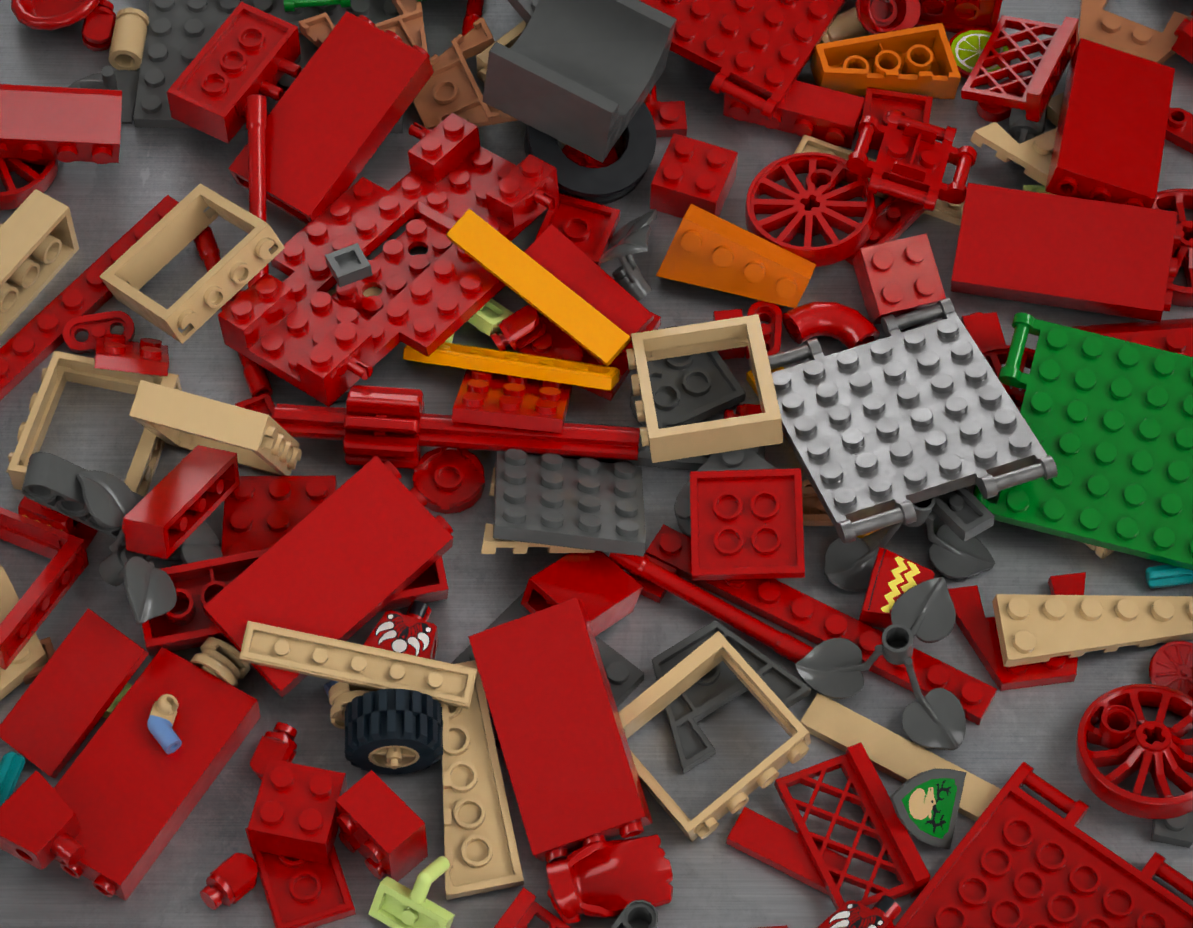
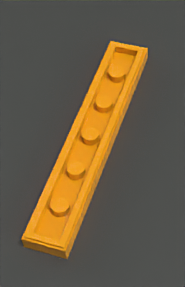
[446,209,631,367]
[403,342,620,391]

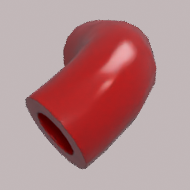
[782,302,880,349]

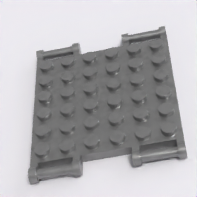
[748,297,1058,544]

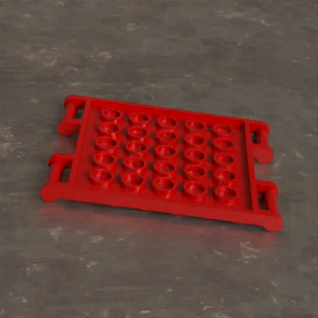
[639,0,846,120]
[895,762,1193,928]

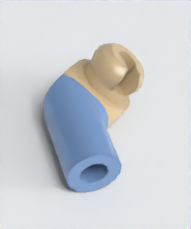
[147,694,182,754]

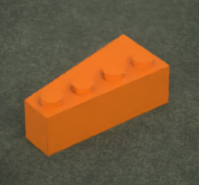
[810,23,961,99]
[656,204,817,308]

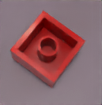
[650,133,738,219]
[852,233,946,325]
[247,758,347,865]
[335,770,428,882]

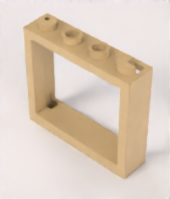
[99,183,285,344]
[626,314,783,463]
[6,351,182,497]
[129,380,302,476]
[618,631,811,842]

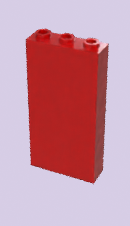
[228,11,434,225]
[1045,38,1175,208]
[951,183,1183,322]
[203,456,454,698]
[468,597,653,863]
[54,647,261,901]

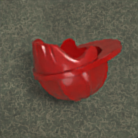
[856,0,921,34]

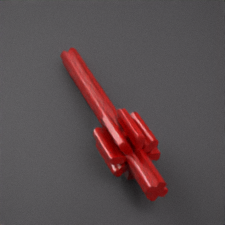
[273,385,640,469]

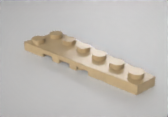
[992,594,1193,667]
[441,660,524,900]

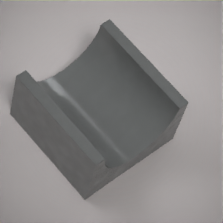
[482,0,677,163]

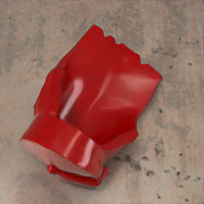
[546,834,673,924]

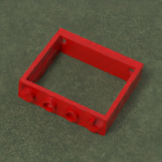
[0,507,89,670]

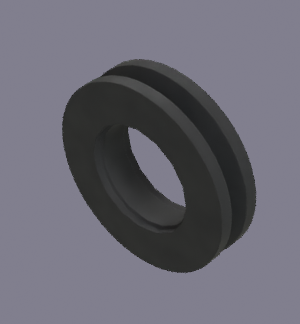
[524,102,656,205]

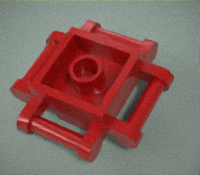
[846,109,977,212]

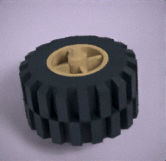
[345,689,443,775]

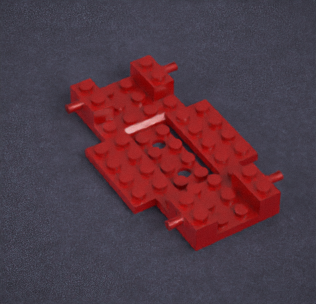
[218,113,559,407]

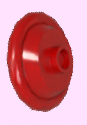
[11,0,100,31]

